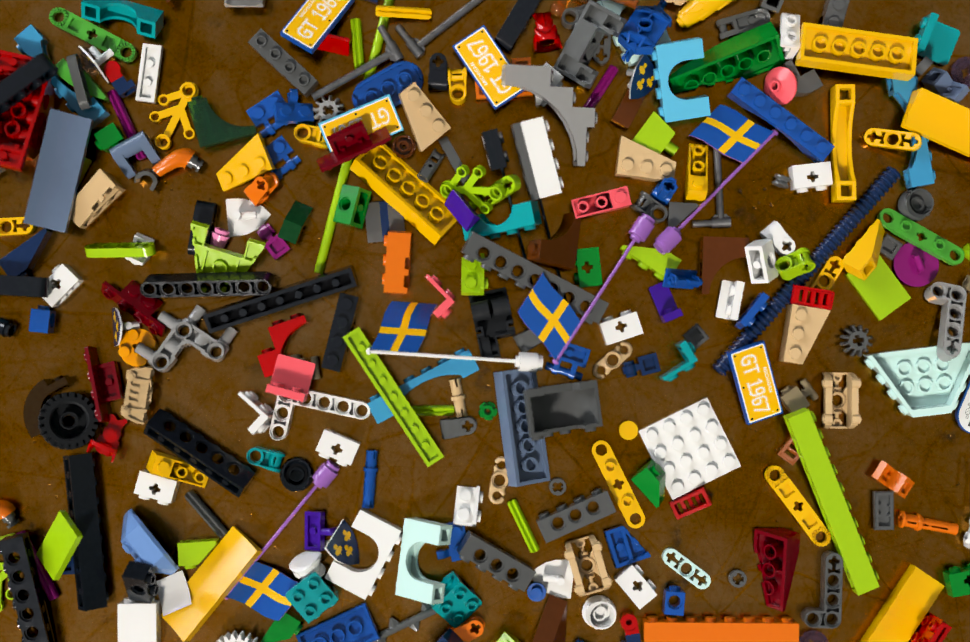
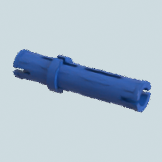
[362,449,378,509]

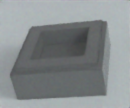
[880,233,903,260]
[682,323,709,350]

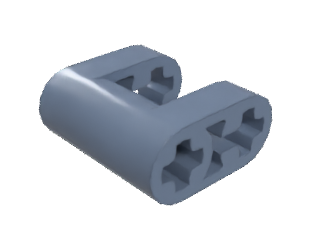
[109,130,162,179]

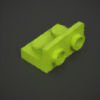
[461,253,488,296]

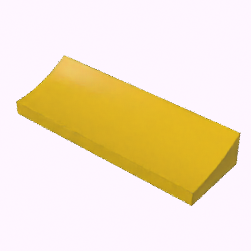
[795,22,918,81]
[900,88,970,157]
[349,144,457,245]
[160,526,263,642]
[859,564,945,642]

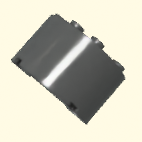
[523,380,603,441]

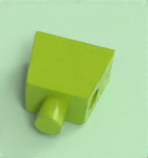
[632,111,679,157]

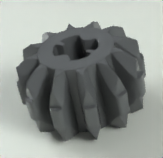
[839,325,873,357]

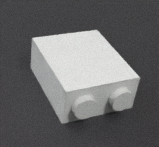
[117,597,161,642]

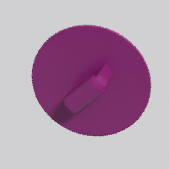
[893,243,939,287]

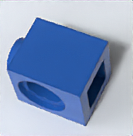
[29,305,56,334]
[662,585,686,616]

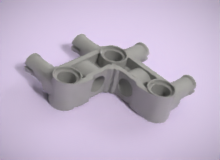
[135,305,238,373]

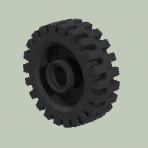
[38,392,98,450]

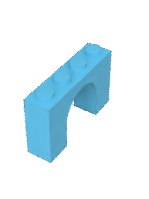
[651,37,711,123]

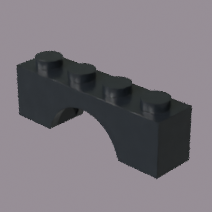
[321,293,361,372]

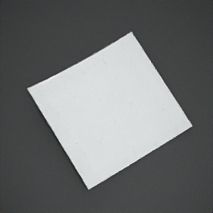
[156,570,192,616]

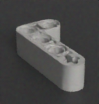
[924,282,967,362]

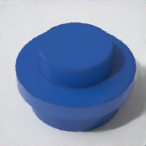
[527,582,546,602]

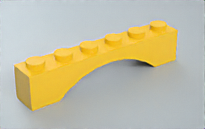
[830,84,856,203]

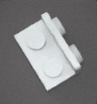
[780,12,800,60]
[715,280,745,321]
[453,485,483,527]

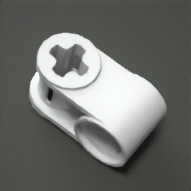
[760,220,796,257]

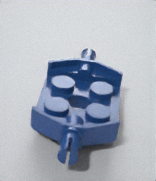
[618,0,672,62]

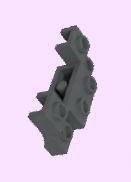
[553,0,627,89]

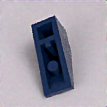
[0,228,53,277]

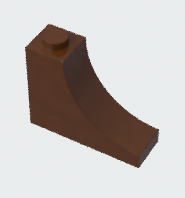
[527,212,581,271]
[699,236,751,295]

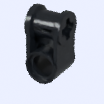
[428,53,448,91]

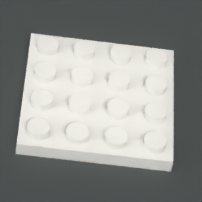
[638,397,741,500]

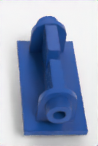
[662,268,703,289]

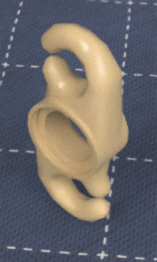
[592,341,633,379]
[488,456,508,504]

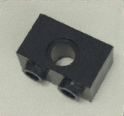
[122,561,159,603]

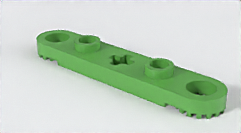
[49,7,137,63]
[876,208,965,266]

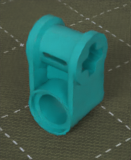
[247,446,286,473]

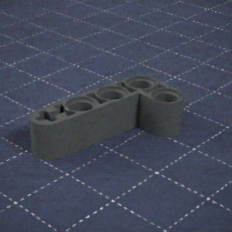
[800,550,843,629]

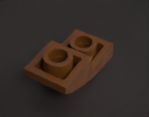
[611,87,646,130]

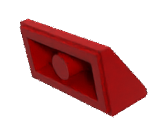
[317,33,352,56]

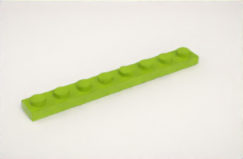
[343,327,444,467]

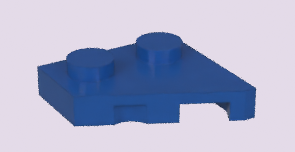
[604,525,651,568]

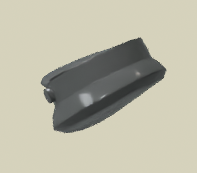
[898,188,934,222]

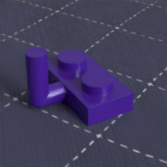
[304,511,337,551]

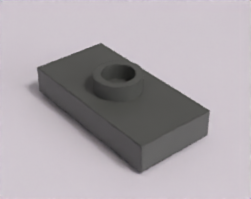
[872,491,894,530]

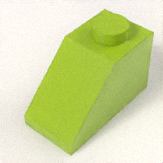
[177,538,220,569]

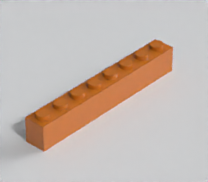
[642,615,799,642]

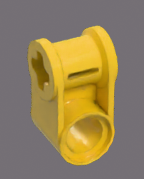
[447,67,467,105]
[294,124,328,149]

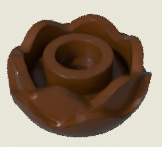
[392,134,416,158]

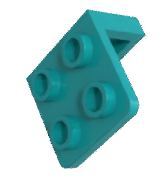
[914,12,960,66]
[659,340,698,382]
[430,571,482,628]
[285,572,339,624]

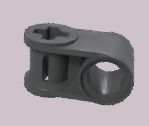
[630,191,668,224]
[513,329,542,352]
[439,416,477,439]

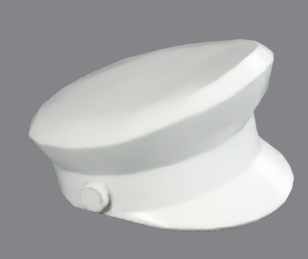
[289,550,326,579]
[582,595,617,630]

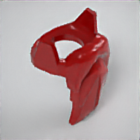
[533,11,562,52]
[86,413,128,463]

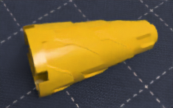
[675,0,734,29]

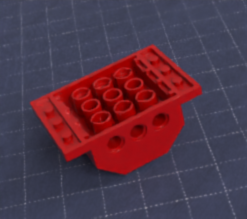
[0,50,56,171]

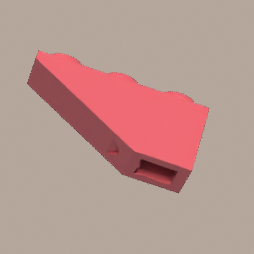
[571,186,632,219]

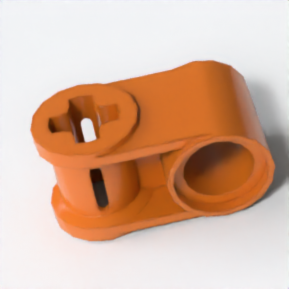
[243,172,279,207]
[451,615,485,642]

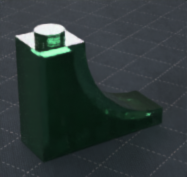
[187,96,257,149]

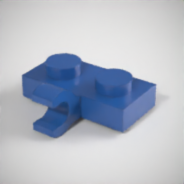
[273,89,314,124]

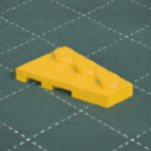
[216,133,275,191]

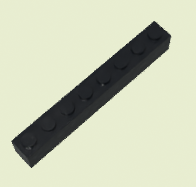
[203,265,358,333]
[63,453,109,611]

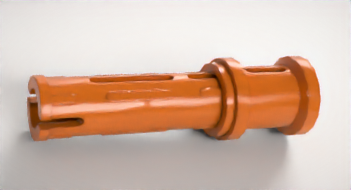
[897,510,959,536]

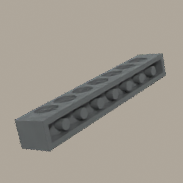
[460,231,609,325]

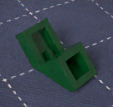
[278,200,313,244]

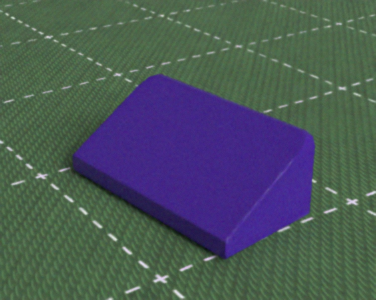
[444,189,481,232]

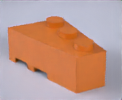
[382,230,412,294]

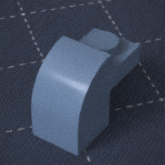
[921,67,970,103]

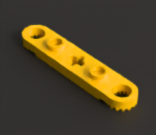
[591,440,645,529]
[764,465,831,547]

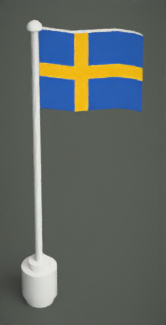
[366,301,543,372]

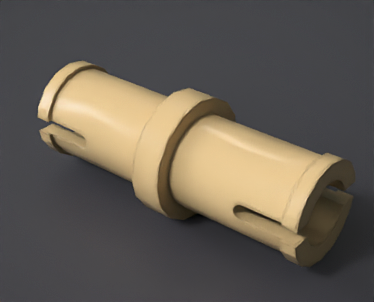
[449,377,468,418]

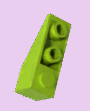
[619,245,682,281]

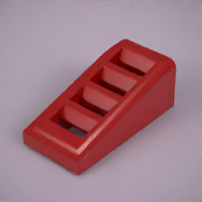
[790,284,835,310]
[669,485,713,520]

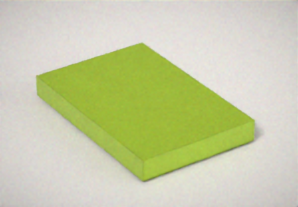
[845,255,911,321]
[36,510,83,581]

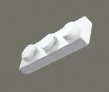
[135,43,163,104]

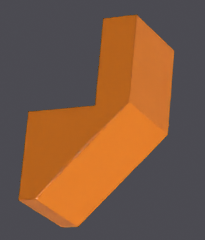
[872,460,915,499]

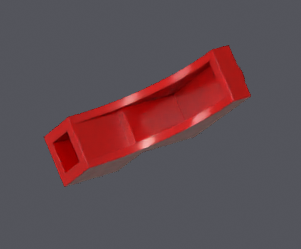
[257,313,309,378]

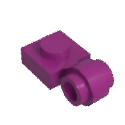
[256,223,291,260]

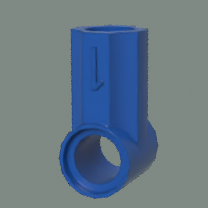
[650,177,678,206]

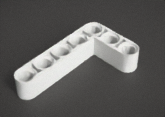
[269,389,371,441]

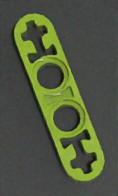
[84,242,156,258]

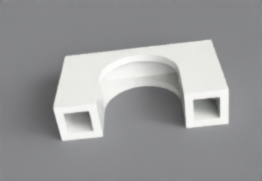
[324,508,403,600]

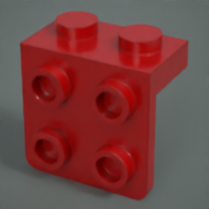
[910,613,952,642]

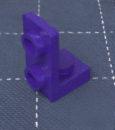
[648,282,683,323]

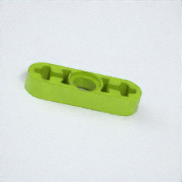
[477,174,521,208]

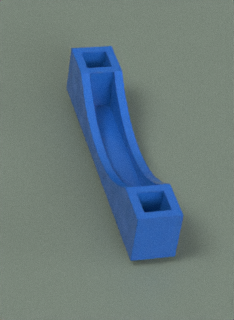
[727,77,835,163]

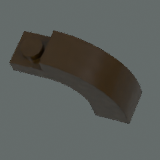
[23,375,74,438]

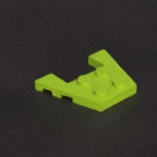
[190,220,266,286]

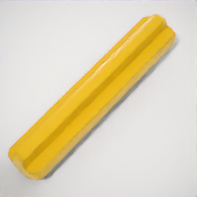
[375,5,432,20]

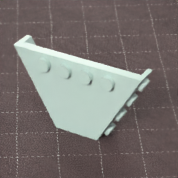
[863,342,970,418]

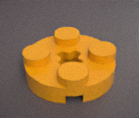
[118,329,159,367]

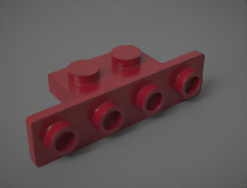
[316,120,392,172]
[101,280,166,337]
[84,346,124,422]

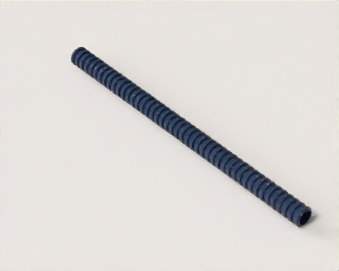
[712,166,901,376]

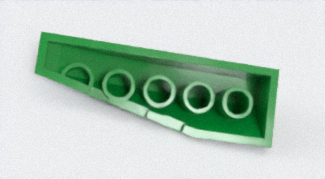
[669,22,785,93]

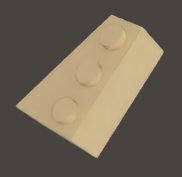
[398,82,451,152]
[614,135,676,182]
[71,169,126,229]
[779,304,831,364]

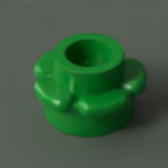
[479,401,497,420]

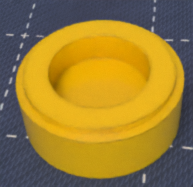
[618,420,638,440]

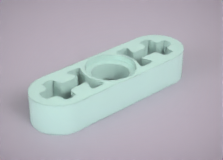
[662,547,711,589]

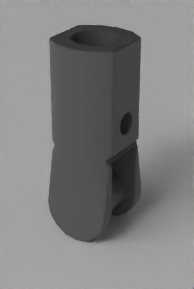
[417,148,446,183]

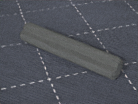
[184,490,228,538]

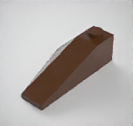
[530,594,567,642]

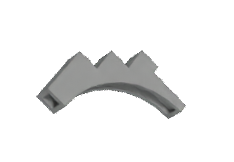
[501,64,598,166]

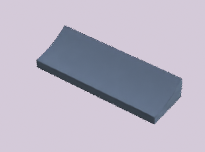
[23,108,94,233]
[493,369,551,487]

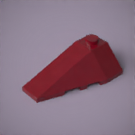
[754,528,800,612]

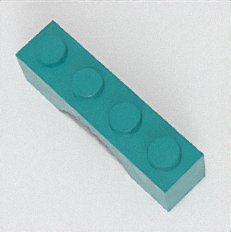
[81,0,164,39]
[462,201,542,241]

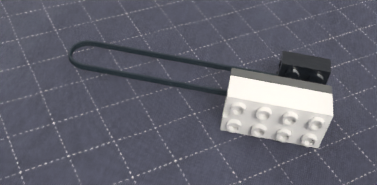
[481,116,567,301]

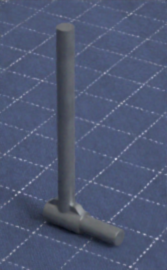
[395,0,483,59]
[311,24,404,101]
[692,148,731,228]

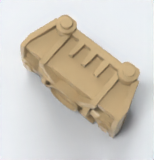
[120,366,155,424]
[822,372,862,429]
[564,534,613,597]

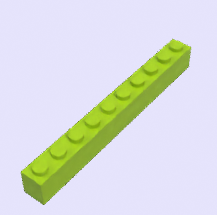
[783,407,880,596]

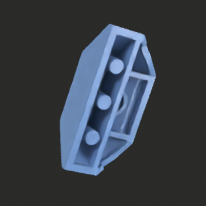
[121,508,179,575]

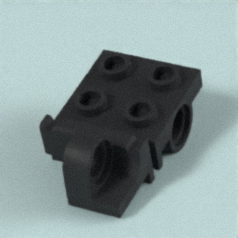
[469,287,516,358]

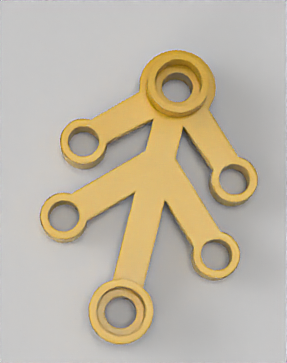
[149,82,205,150]

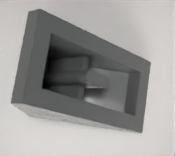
[665,202,699,229]

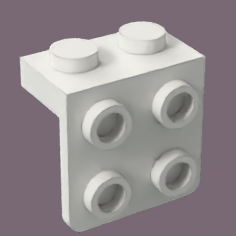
[238,390,273,435]

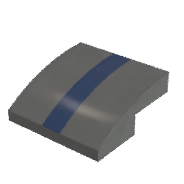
[365,200,405,243]

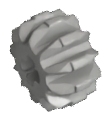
[313,95,345,123]

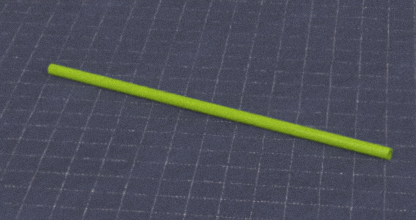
[314,0,394,274]

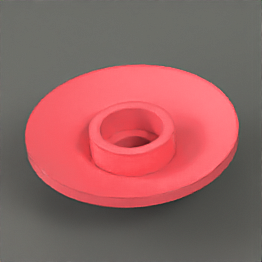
[764,67,797,105]

